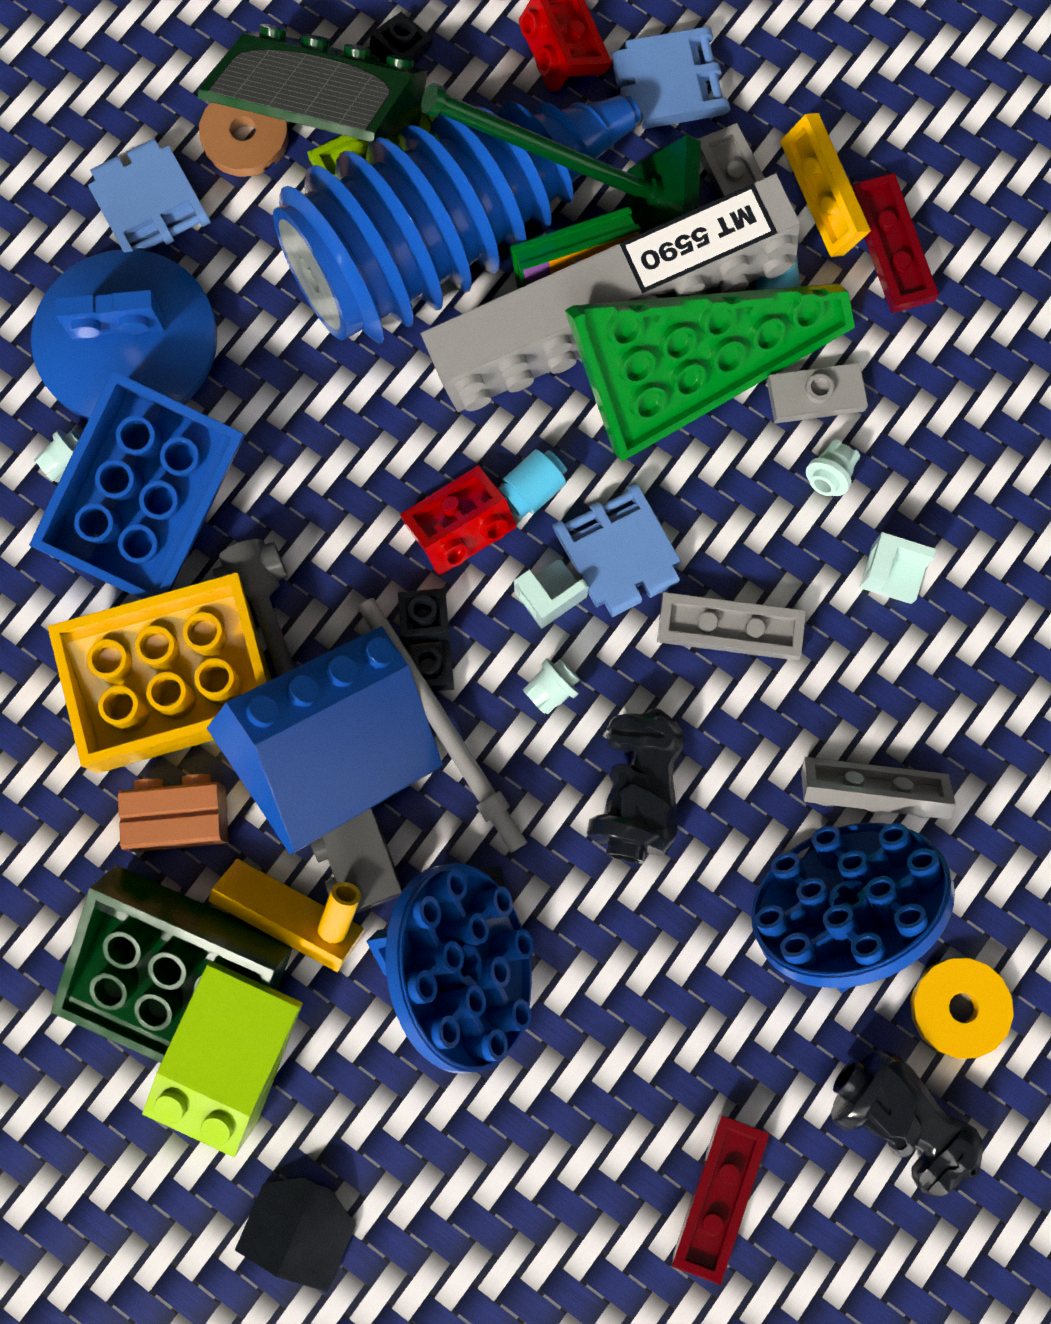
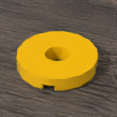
[910,958,1014,1059]

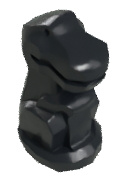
[586,708,685,864]
[831,1049,983,1197]

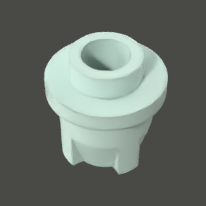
[34,430,81,483]
[806,440,860,496]
[523,658,580,714]

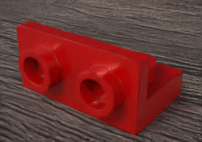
[519,0,612,92]
[400,465,516,575]

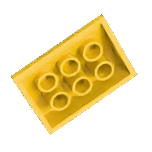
[47,572,272,774]

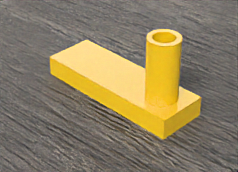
[209,859,364,973]

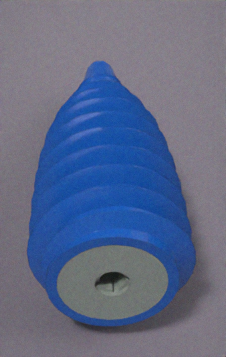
[273,95,641,344]

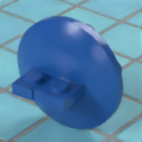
[31,249,217,420]
[751,823,955,994]
[366,863,533,1074]

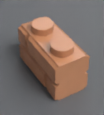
[118,774,229,853]

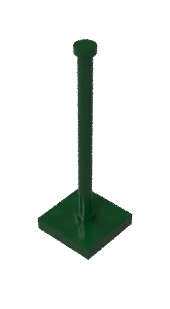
[421,83,701,233]

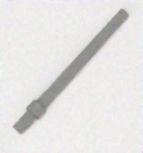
[357,598,527,853]

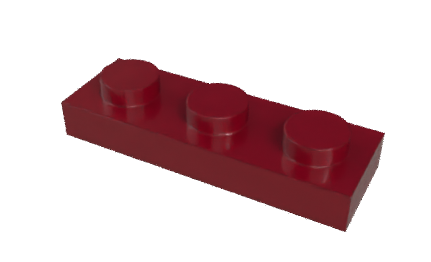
[851,173,939,314]
[670,1114,770,1285]

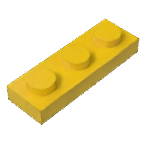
[780,113,871,257]

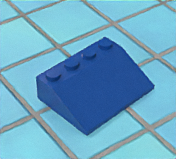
[29,370,245,599]
[207,626,443,855]

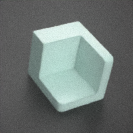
[859,532,937,604]
[514,560,589,629]

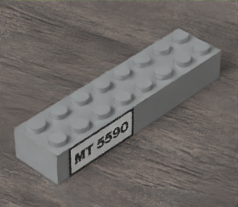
[420,174,800,412]

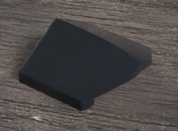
[235,1177,356,1292]

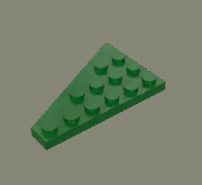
[565,283,855,462]

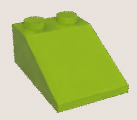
[142,961,303,1158]

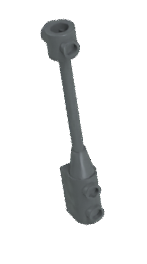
[213,539,404,913]

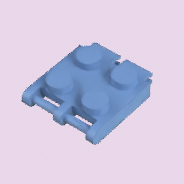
[611,27,730,130]
[88,138,211,252]
[552,483,680,617]

